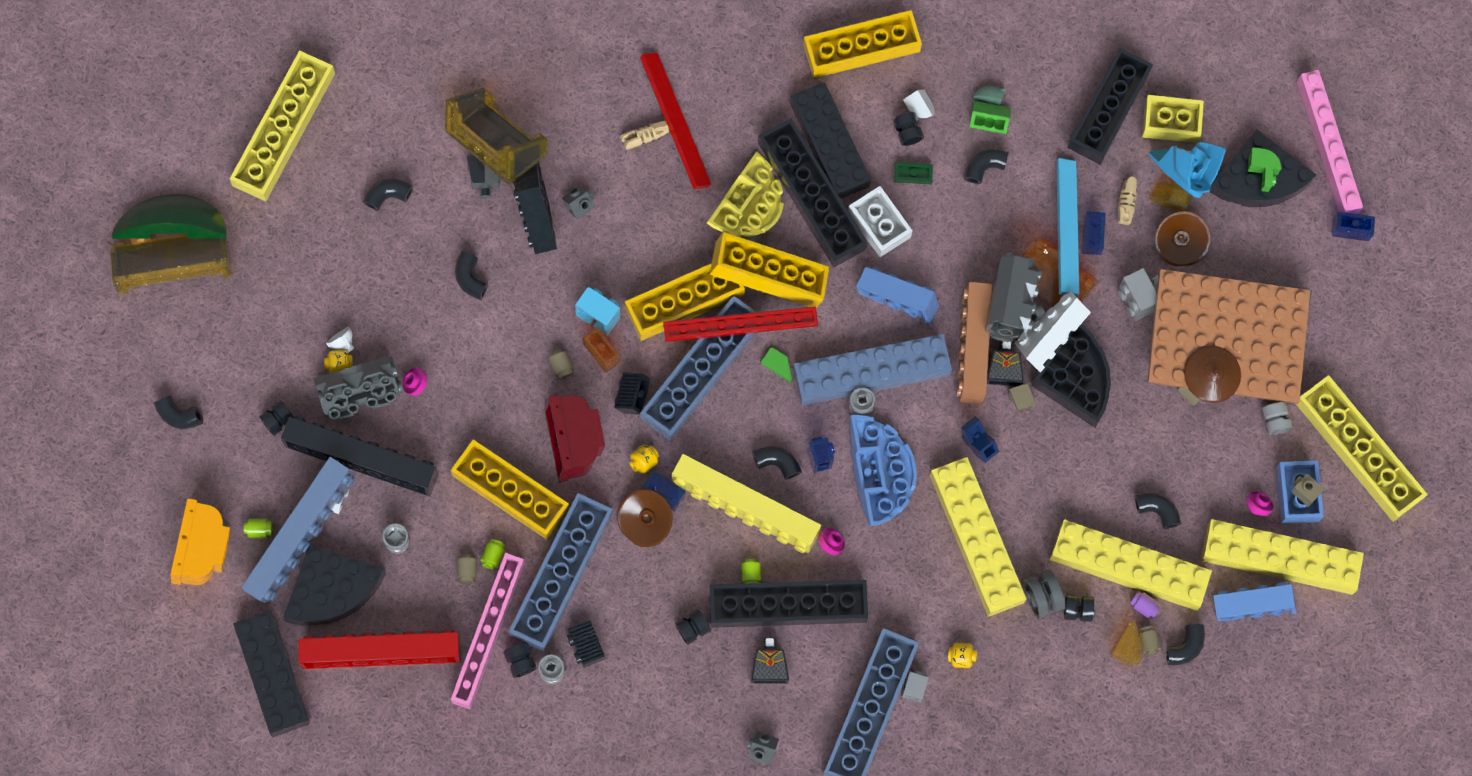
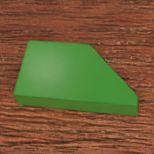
[761,347,792,382]

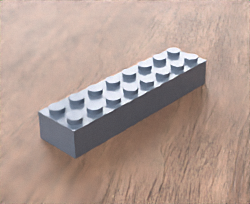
[640,296,756,441]
[793,334,952,406]
[241,457,356,604]
[508,493,613,652]
[823,628,919,776]

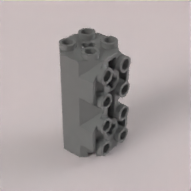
[985,253,1042,342]
[314,356,403,420]

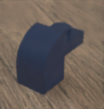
[961,416,1000,463]

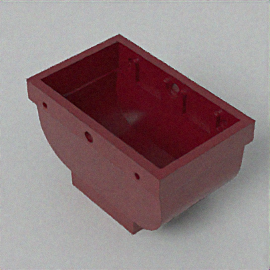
[544,395,605,483]

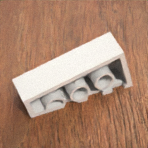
[1015,291,1091,372]

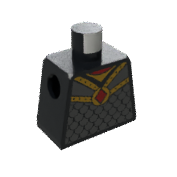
[987,341,1024,387]
[751,638,789,684]

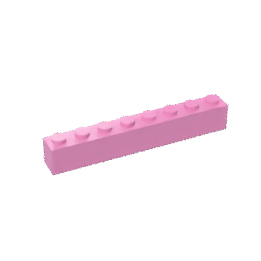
[1297,70,1363,218]
[451,553,525,710]

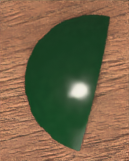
[111,194,227,239]

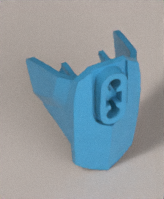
[1149,142,1226,198]

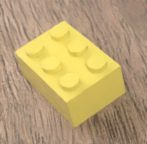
[1142,95,1204,143]

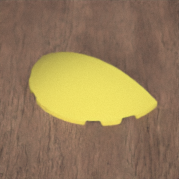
[707,151,784,237]

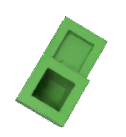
[1248,147,1281,192]

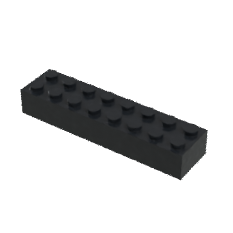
[758,118,868,268]
[281,416,438,497]
[709,580,868,628]

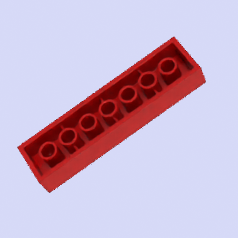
[298,630,460,669]

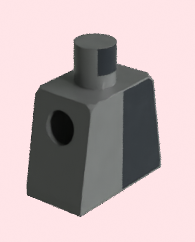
[466,154,503,199]

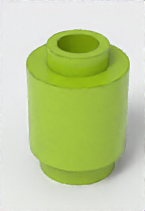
[244,518,273,538]
[480,539,505,570]
[741,559,761,584]

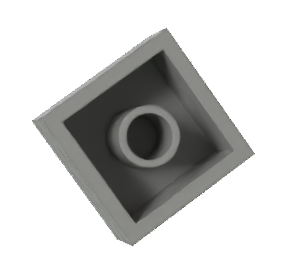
[1117,268,1157,321]

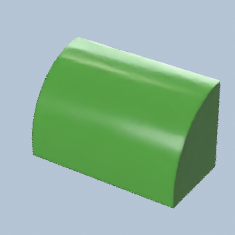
[969,101,1011,134]

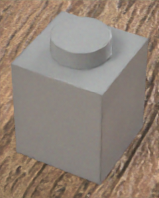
[902,671,929,703]

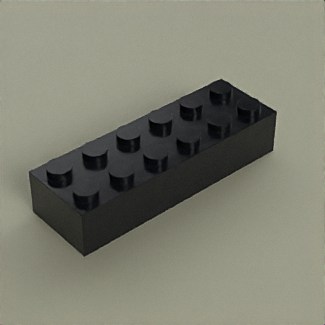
[1067,48,1153,165]
[790,82,871,199]
[233,610,310,738]

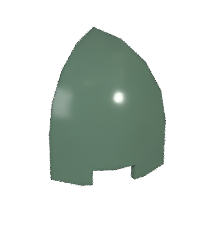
[971,85,1005,105]

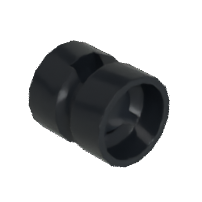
[893,112,924,146]
[259,400,294,436]
[1064,594,1094,622]
[675,609,711,645]
[503,642,537,678]

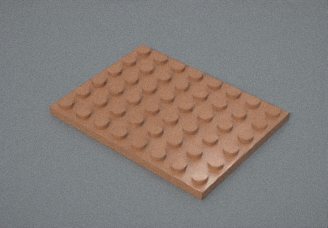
[1147,269,1310,404]

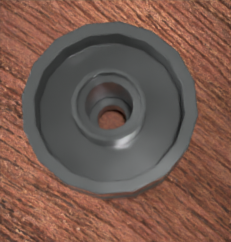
[1023,570,1065,619]

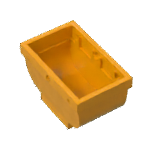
[170,498,230,585]

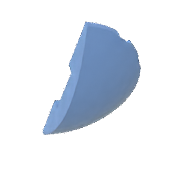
[850,415,917,527]

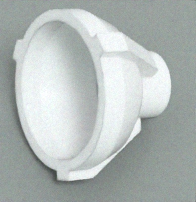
[326,327,354,353]

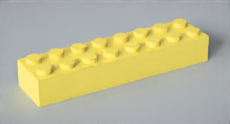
[230,50,335,202]
[1296,375,1428,522]
[672,454,821,553]
[930,457,1026,617]
[1201,519,1364,595]
[1050,520,1212,611]

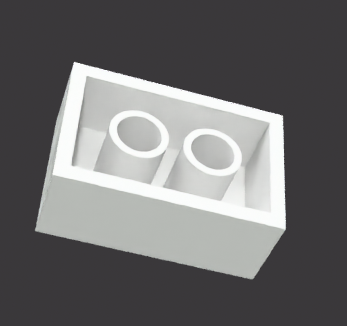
[848,186,912,257]

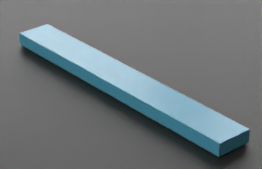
[1056,158,1079,297]

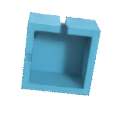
[575,286,620,336]

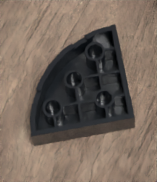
[1209,129,1317,207]
[511,147,557,254]
[1032,324,1111,428]
[283,545,386,626]

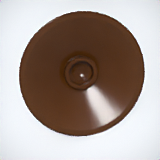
[1155,211,1211,266]
[1184,346,1241,403]
[617,490,673,547]

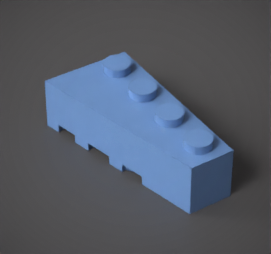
[856,267,939,325]
[1213,582,1297,621]

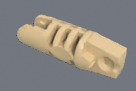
[620,121,669,150]
[1118,176,1137,225]

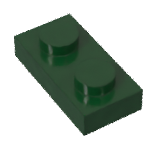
[894,162,933,185]

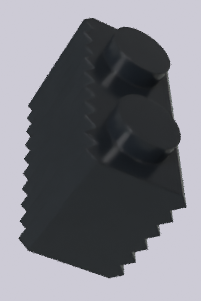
[614,372,651,415]
[567,621,605,668]

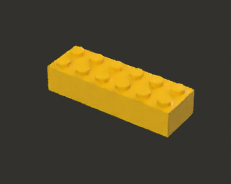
[803,10,922,79]
[710,232,829,308]
[625,263,745,341]
[451,440,569,540]

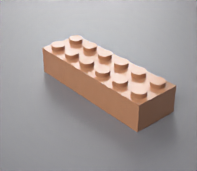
[956,282,992,404]

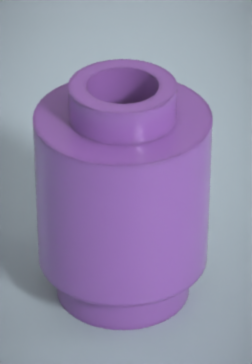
[1130,591,1160,618]

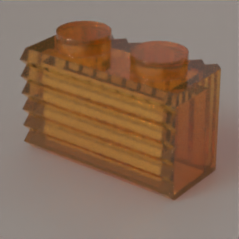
[582,328,620,373]

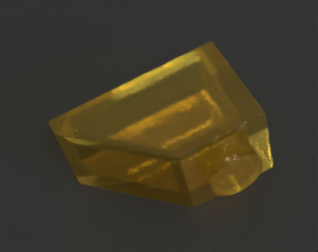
[1149,183,1192,212]
[1110,620,1143,668]

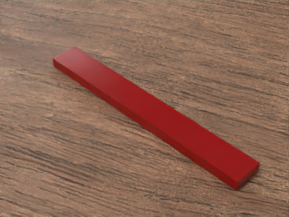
[640,53,712,189]
[663,306,818,342]

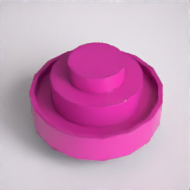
[403,367,427,396]
[1246,491,1274,516]
[818,527,845,555]

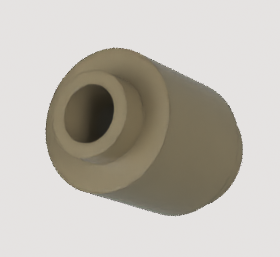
[549,349,573,379]
[457,554,477,584]
[1138,626,1162,656]

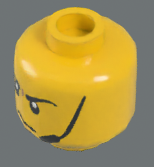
[324,350,353,373]
[630,444,659,473]
[948,642,977,668]

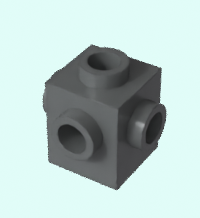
[561,186,595,219]
[747,732,779,765]

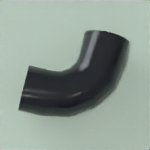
[964,149,1009,184]
[362,179,413,211]
[455,251,488,300]
[153,395,204,429]
[752,446,802,480]
[1134,493,1182,529]
[1166,624,1205,665]

